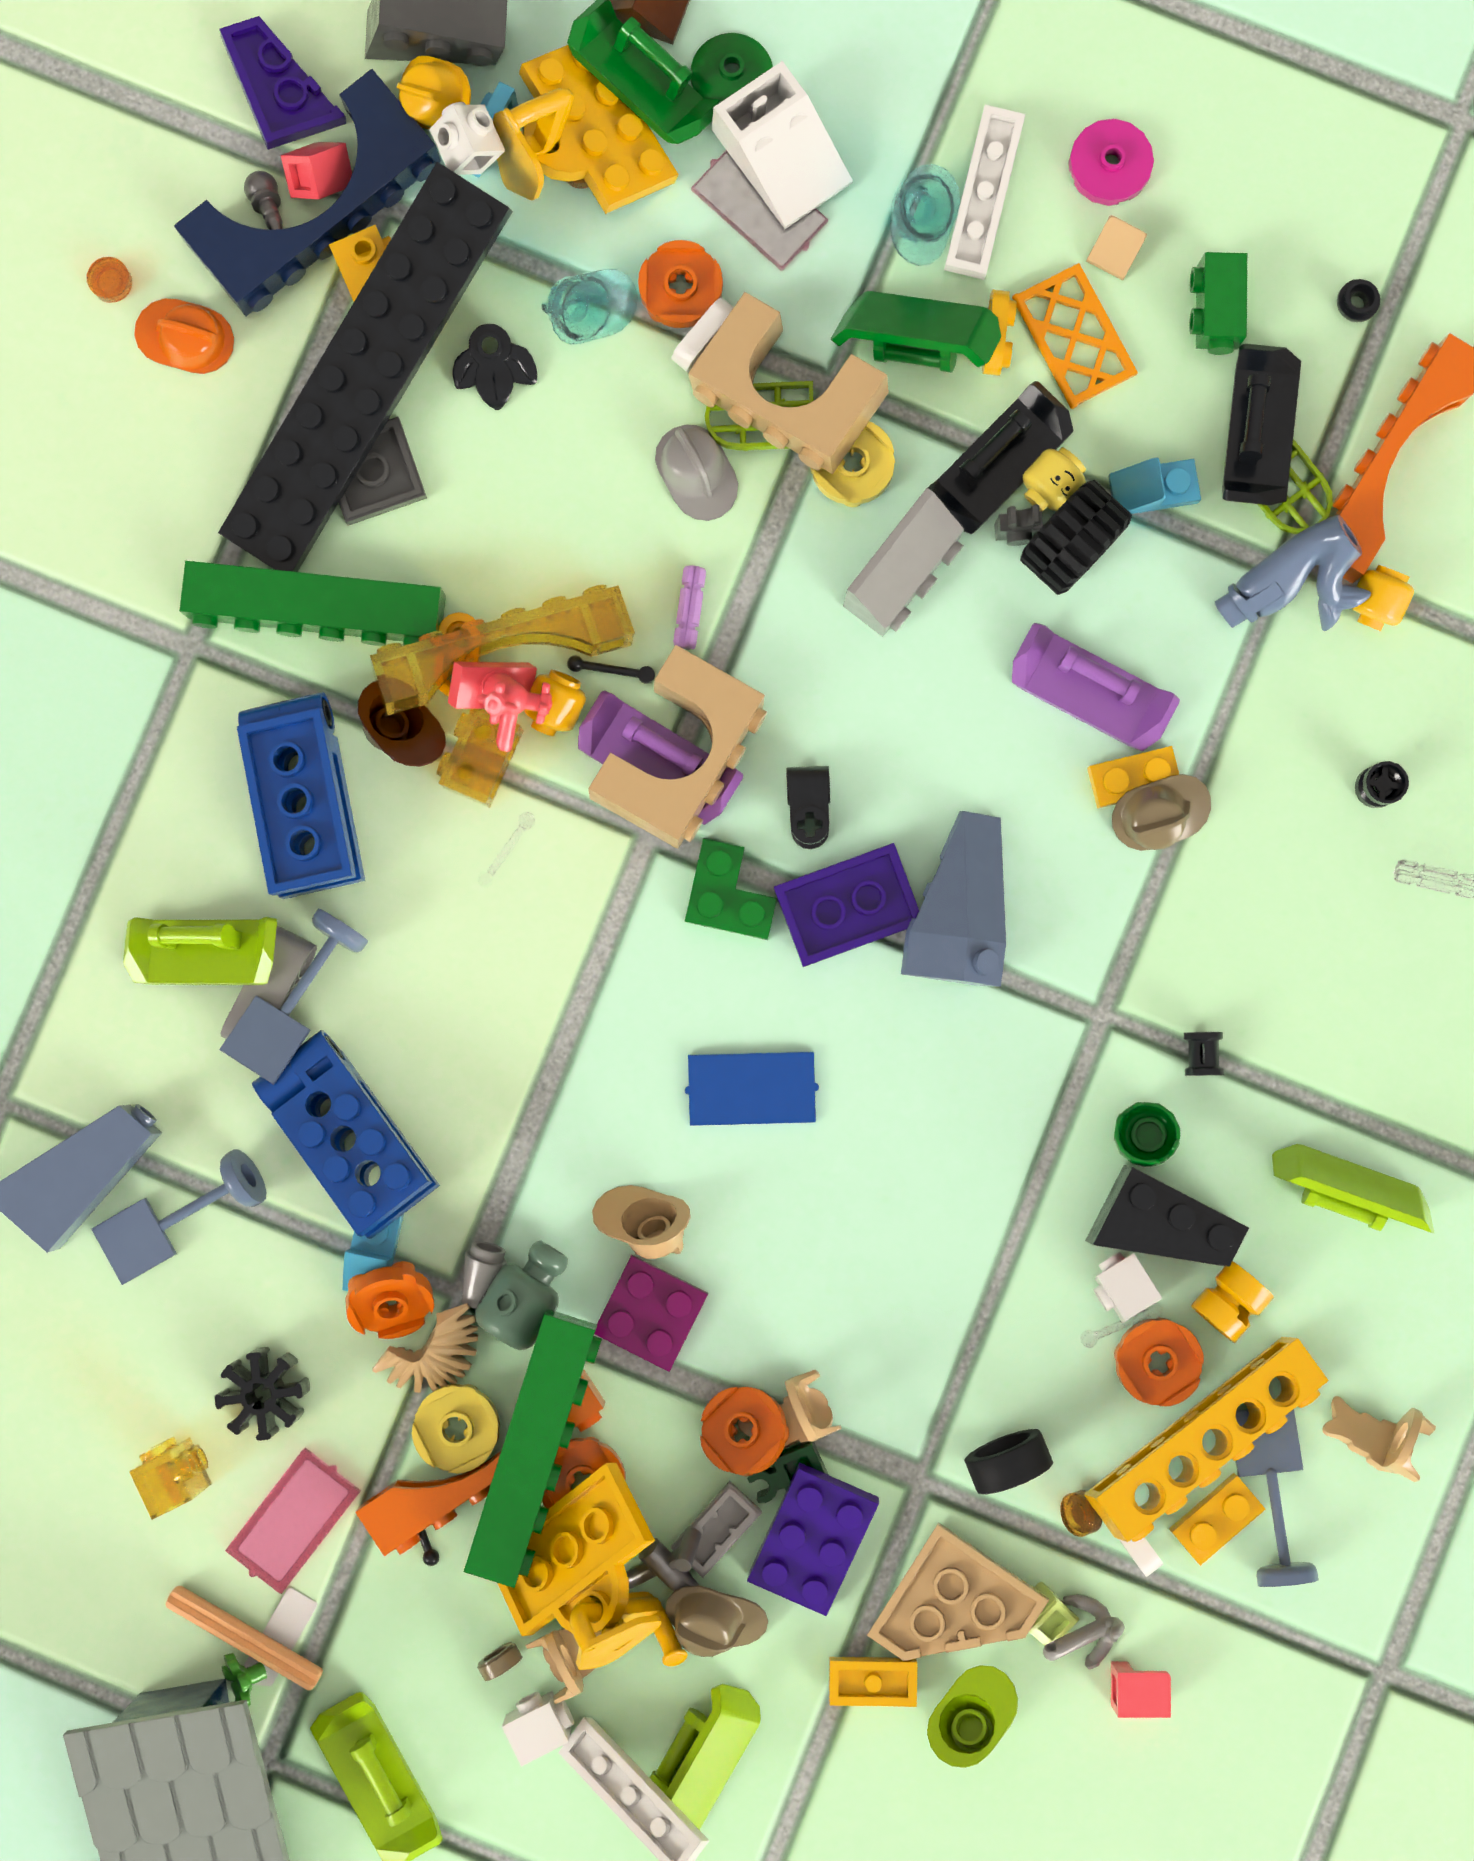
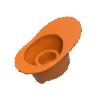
[134,298,234,374]

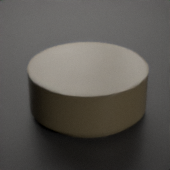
[477,1642,523,1681]

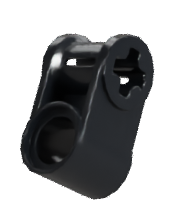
[786,766,830,850]

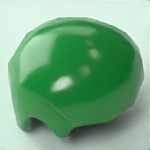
[1114,1102,1180,1167]

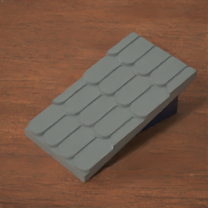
[63,1679,290,1861]

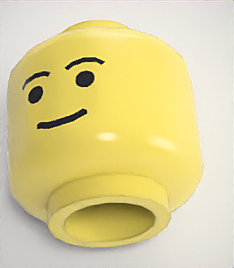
[1023,447,1086,512]

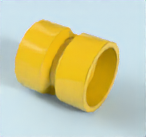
[1191,1261,1274,1343]

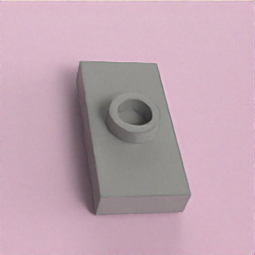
[671,1481,762,1578]

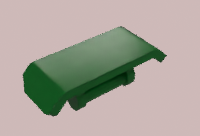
[567,0,719,144]
[830,291,1001,373]

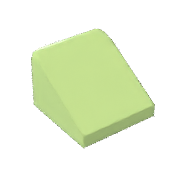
[1029,1582,1080,1646]

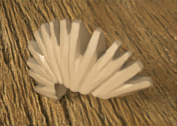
[372,1303,478,1393]

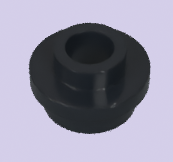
[1337,279,1380,322]

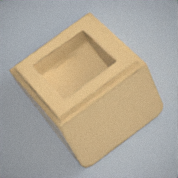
[1086,215,1147,281]

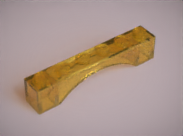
[370,585,635,716]

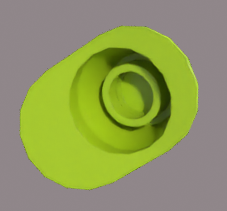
[927,1665,1018,1768]

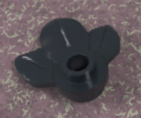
[453,324,537,410]

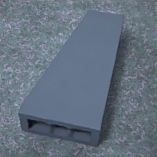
[0,1104,162,1253]

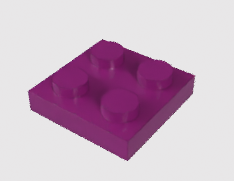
[595,1255,708,1372]

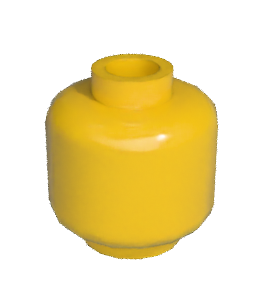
[1352,565,1414,631]
[524,669,586,736]

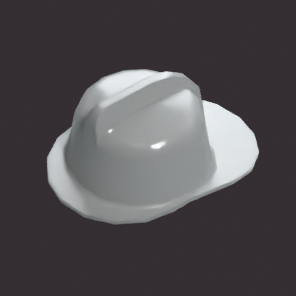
[655,425,738,521]

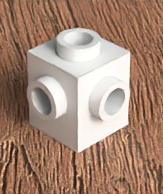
[429,102,505,175]

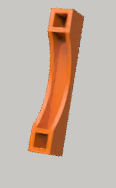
[1332,333,1474,584]
[355,1369,606,1556]

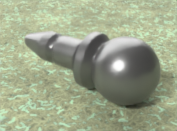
[244,171,283,230]

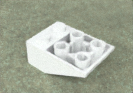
[711,61,853,229]

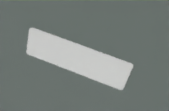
[244,1588,318,1686]

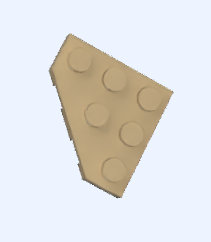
[867,1523,1049,1661]

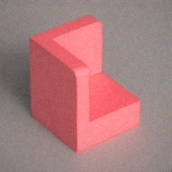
[281,142,352,199]
[1111,1661,1171,1718]

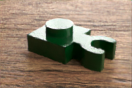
[747,1442,829,1503]

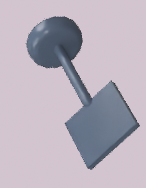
[219,908,368,1085]
[91,1149,266,1285]
[1236,1409,1319,1587]

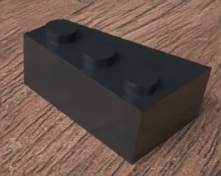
[1085,1165,1249,1267]

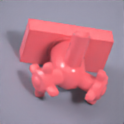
[448,662,552,752]

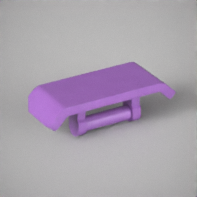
[1012,623,1180,751]
[578,691,743,825]

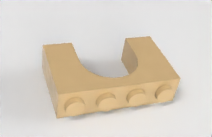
[688,292,889,474]
[588,645,767,849]

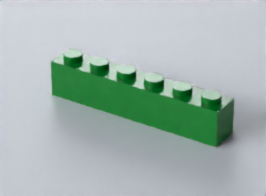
[179,561,446,650]
[463,1310,602,1588]

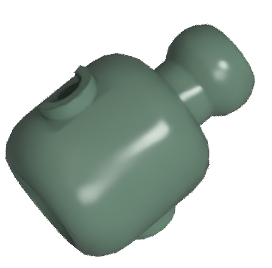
[475,1240,568,1350]

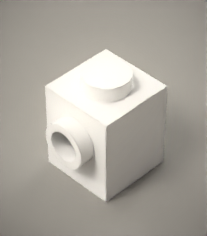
[1093,1252,1162,1323]
[502,1691,574,1767]

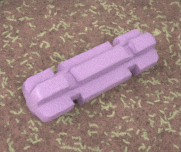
[673,565,706,650]

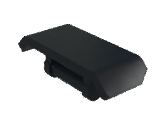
[1222,344,1301,505]
[928,381,1074,535]

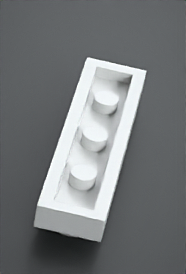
[944,104,1026,280]
[558,1717,709,1861]

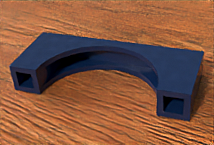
[174,69,441,317]

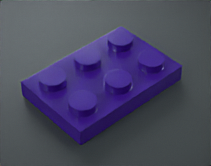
[773,843,919,967]
[747,1462,879,1616]

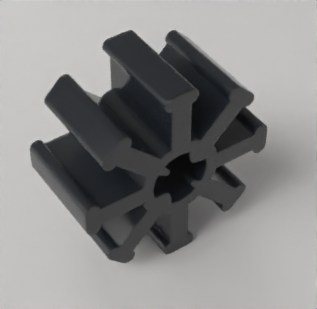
[215,1347,310,1441]

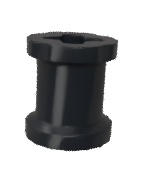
[1184,1032,1224,1076]

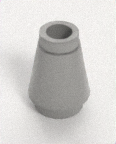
[461,1241,507,1309]

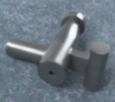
[626,1528,701,1591]

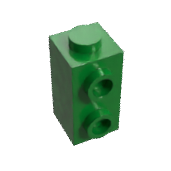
[1189,252,1248,355]

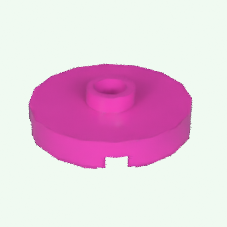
[1068,119,1154,206]

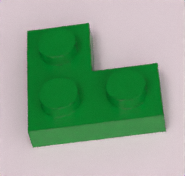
[685,838,777,941]

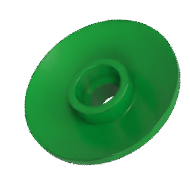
[691,33,773,103]

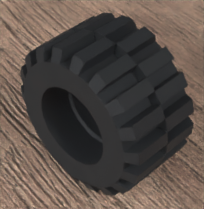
[1020,480,1132,595]

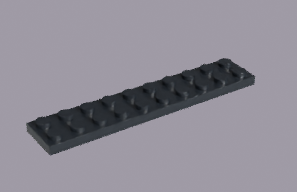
[218,162,513,572]

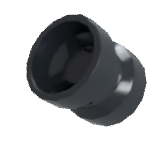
[1355,761,1409,808]

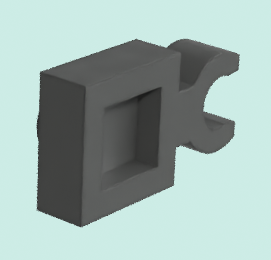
[994,505,1043,546]

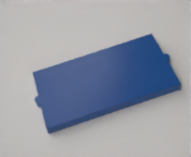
[685,1052,819,1126]

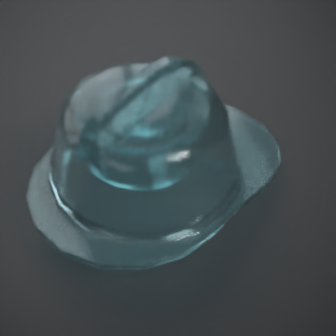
[890,164,960,266]
[541,269,638,345]

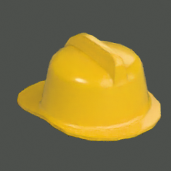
[397,56,471,129]

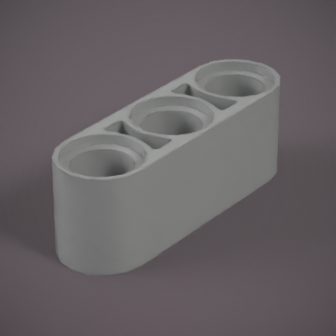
[221,926,317,1039]

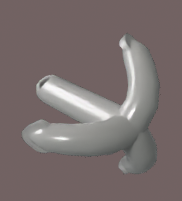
[1043,1594,1125,1669]

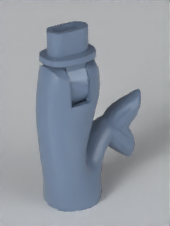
[1215,515,1371,631]

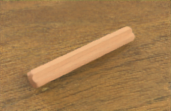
[165,1586,323,1690]

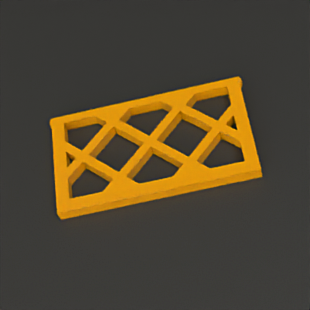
[1012,263,1138,409]

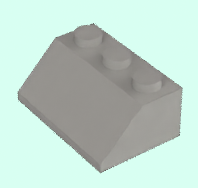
[843,488,964,637]

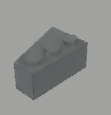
[365,0,507,66]

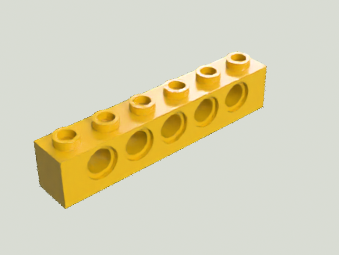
[1084,1337,1329,1542]

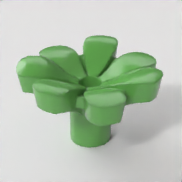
[222,1653,267,1707]

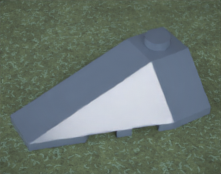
[901,811,1006,987]

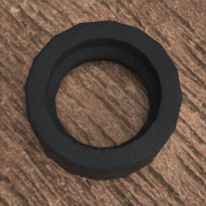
[964,1429,1053,1495]

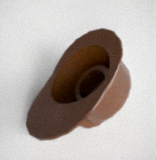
[358,679,446,767]

